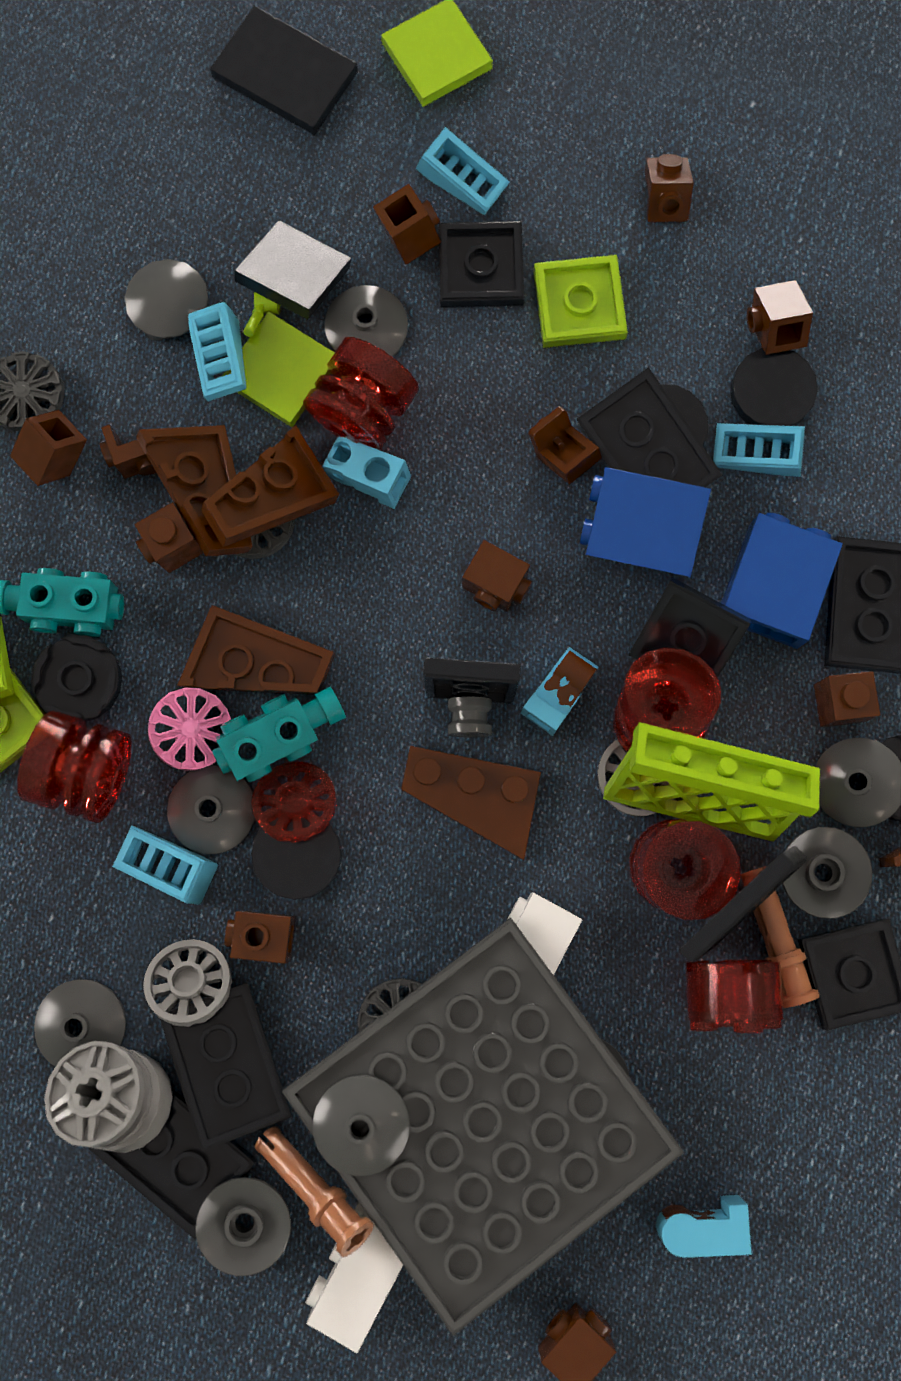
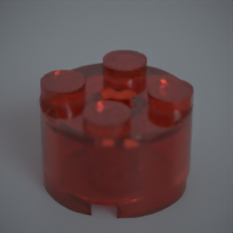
[685,959,784,1033]

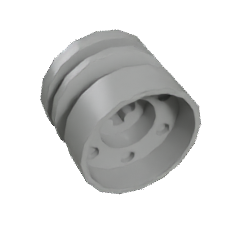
[44,1041,173,1153]

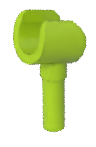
[243,292,281,337]

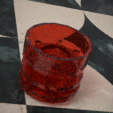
[303,337,419,451]
[613,648,721,752]
[17,710,132,824]
[629,819,741,920]

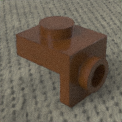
[645,154,694,222]
[529,406,602,485]
[100,424,156,479]

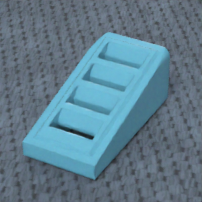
[416,127,510,215]
[188,302,247,401]
[713,423,805,477]
[112,825,218,905]

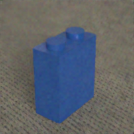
[580,467,711,577]
[721,513,843,649]

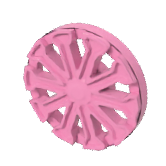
[148,687,231,771]

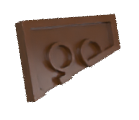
[136,425,252,557]
[201,425,339,547]
[177,605,335,695]
[401,746,541,860]

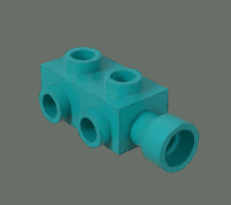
[0,568,124,637]
[212,686,346,782]

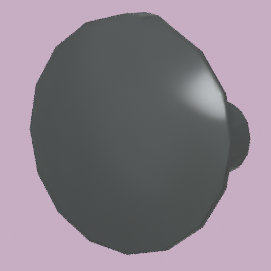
[125,259,209,341]

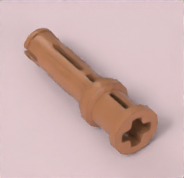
[740,866,820,1009]
[255,1126,374,1257]

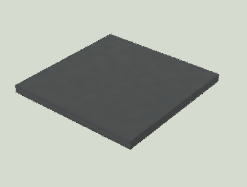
[282,917,684,1336]

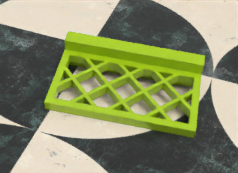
[603,722,820,842]

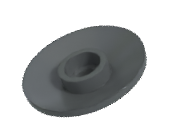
[325,285,408,366]
[815,738,901,827]
[167,765,256,854]
[782,827,872,918]
[34,979,126,1067]
[313,1075,409,1176]
[196,1177,291,1276]

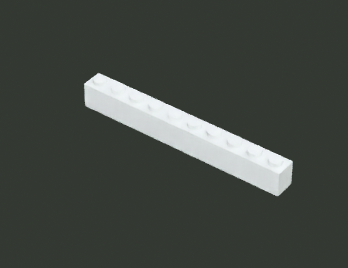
[305,893,583,1353]

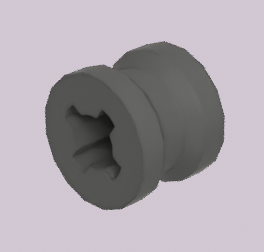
[448,697,492,738]

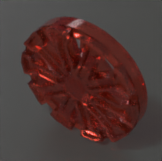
[252,762,337,843]

